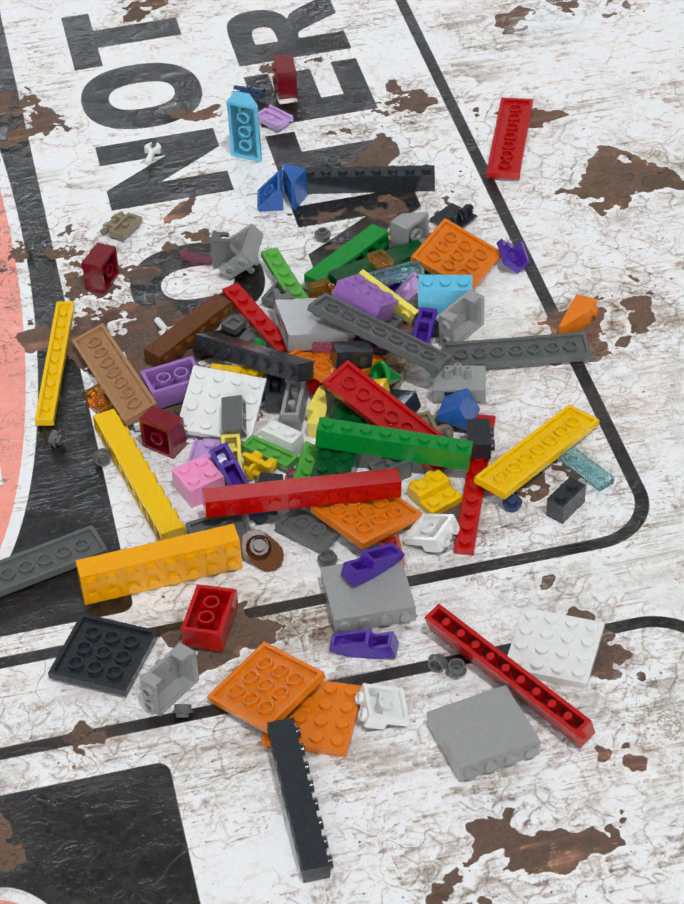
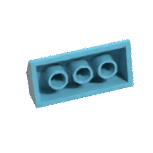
[226,91,262,162]

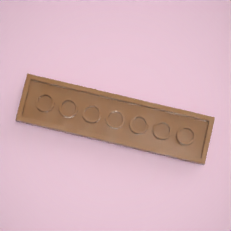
[72,323,159,426]

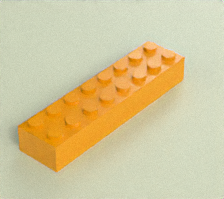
[75,524,243,605]

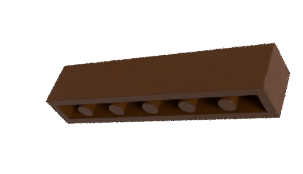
[144,293,233,367]

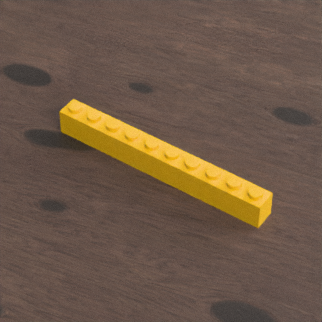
[93,409,186,541]

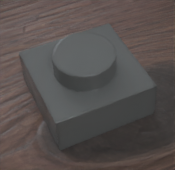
[221,314,246,335]

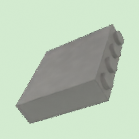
[274,298,356,352]
[320,559,416,633]
[427,685,540,782]

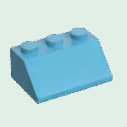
[418,274,473,314]

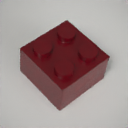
[271,54,298,100]
[81,242,120,294]
[139,405,187,459]

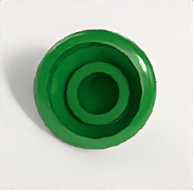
[370,361,402,387]

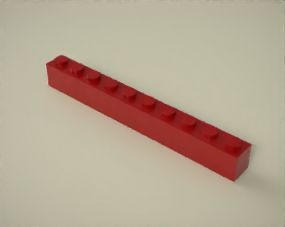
[202,468,402,518]
[424,604,596,748]

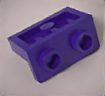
[497,238,530,274]

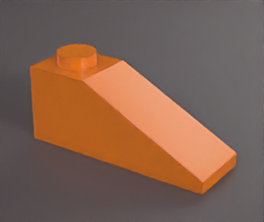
[558,294,599,334]

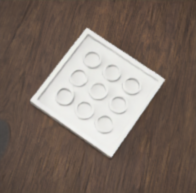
[180,365,267,444]
[507,607,605,689]

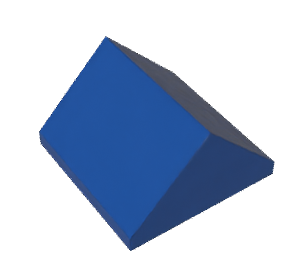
[282,163,308,210]
[257,170,284,212]
[435,388,480,430]

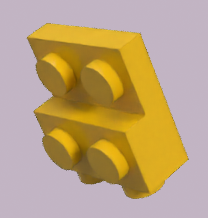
[408,469,463,514]

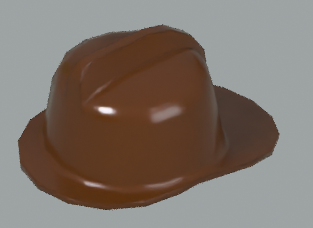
[240,529,284,572]

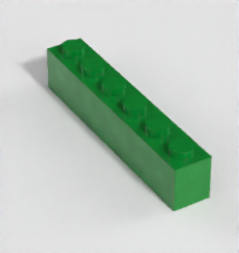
[304,224,389,293]

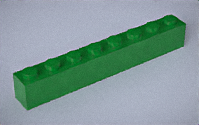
[315,417,473,471]

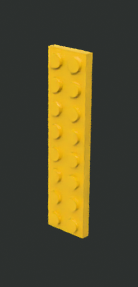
[474,404,599,500]

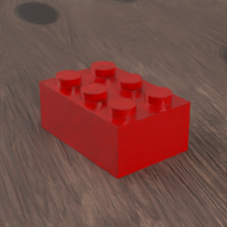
[181,584,239,651]

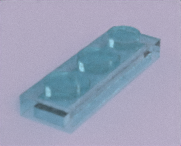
[368,260,424,286]
[560,447,615,492]

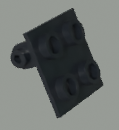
[430,203,478,228]

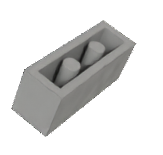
[280,380,309,432]

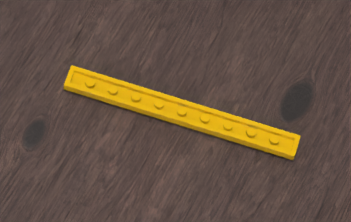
[35,301,75,426]

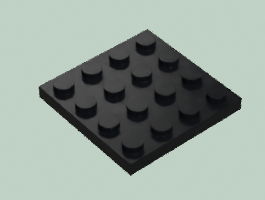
[48,613,159,696]

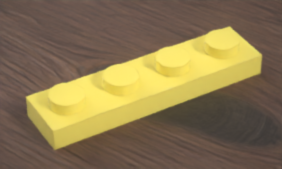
[358,269,419,325]

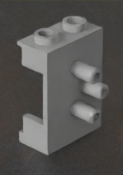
[218,223,264,280]
[436,290,484,344]
[429,362,486,404]
[140,643,199,716]

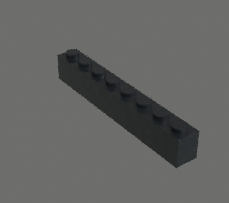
[304,164,435,194]
[195,331,314,383]
[267,718,334,883]

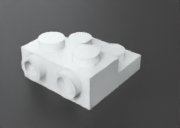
[403,513,460,553]
[355,683,410,730]

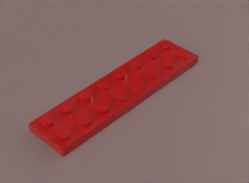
[487,97,533,180]
[322,360,447,472]

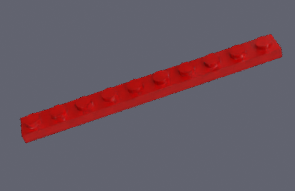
[222,283,327,395]
[454,414,496,556]

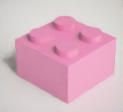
[171,455,225,508]

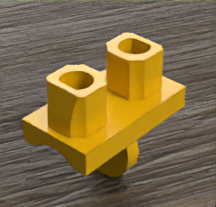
[242,450,277,480]

